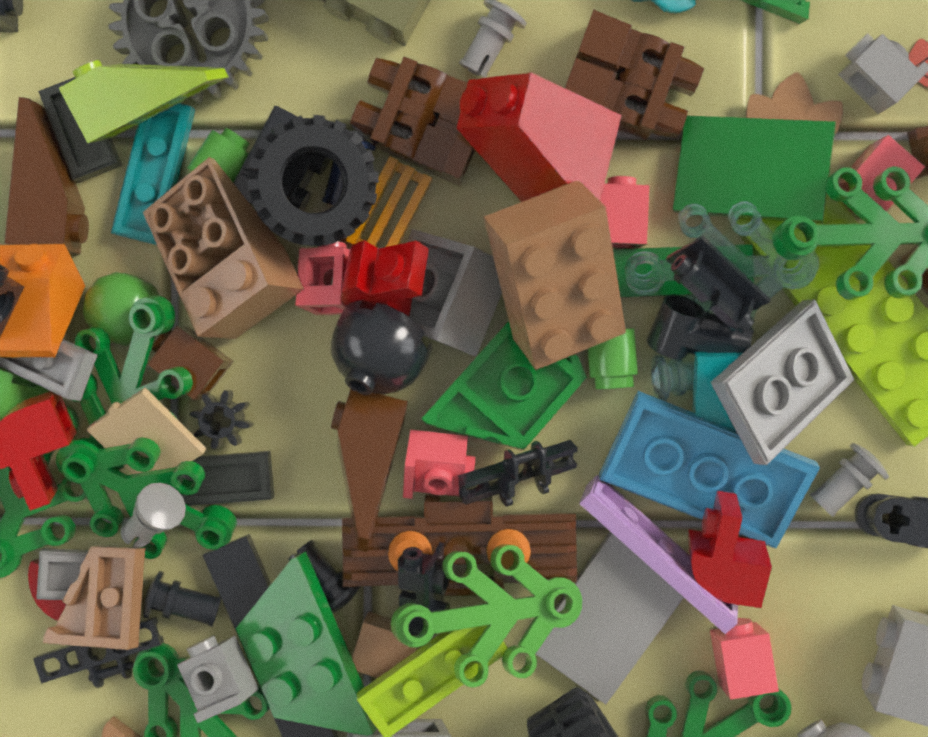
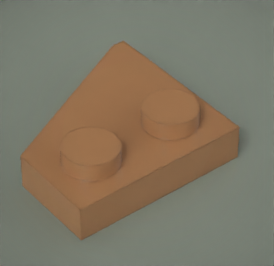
[43,546,145,650]

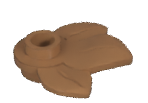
[746,72,843,134]

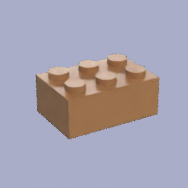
[484,180,626,370]

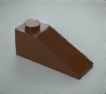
[4,97,89,254]
[331,389,408,553]

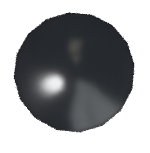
[288,540,361,613]
[144,571,221,627]

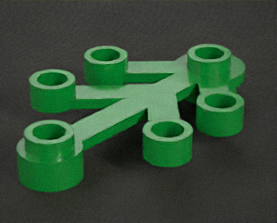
[772,167,928,300]
[71,296,193,470]
[0,405,87,578]
[56,437,237,559]
[133,643,270,737]
[646,670,792,737]

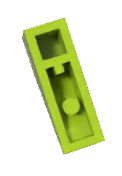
[59,60,229,143]

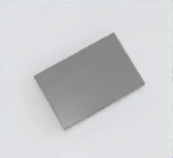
[711,299,854,465]
[536,532,684,705]

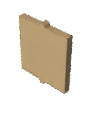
[87,387,206,474]

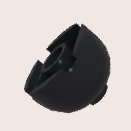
[331,300,433,395]

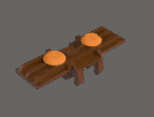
[342,494,577,596]

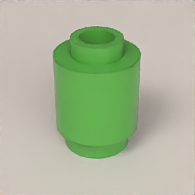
[187,127,250,183]
[588,328,638,389]

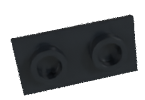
[666,235,771,333]
[398,542,450,641]

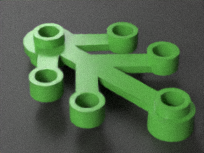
[391,544,582,687]

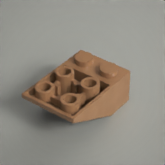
[143,157,304,339]

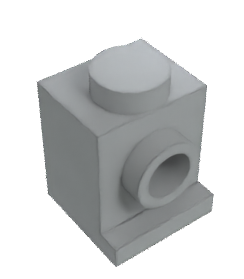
[838,33,928,114]
[178,636,259,723]

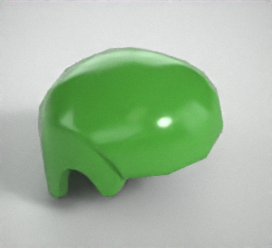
[82,272,160,346]

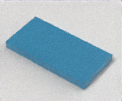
[599,391,820,549]

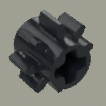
[190,390,254,450]

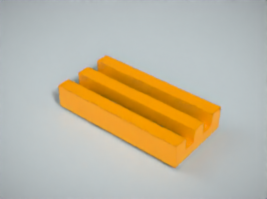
[346,156,433,248]

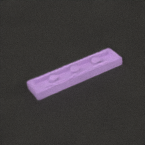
[579,475,738,634]

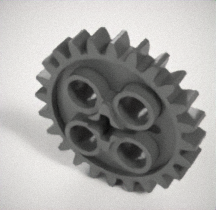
[108,0,269,103]

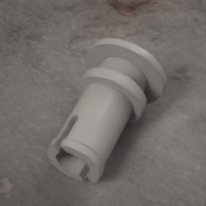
[459,0,527,78]
[810,443,889,517]
[121,483,186,548]

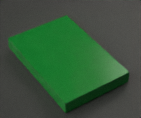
[673,115,836,224]

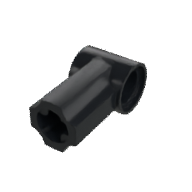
[646,294,754,359]

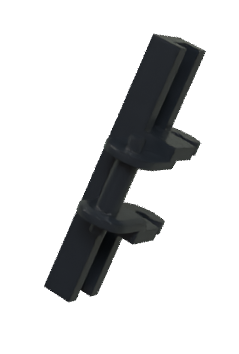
[458,440,578,507]
[33,617,164,688]

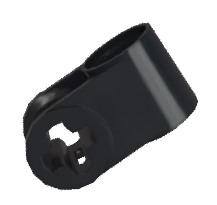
[854,493,928,548]

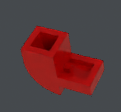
[341,240,429,317]
[0,391,77,511]
[688,491,772,608]

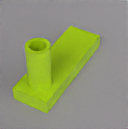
[357,625,508,737]

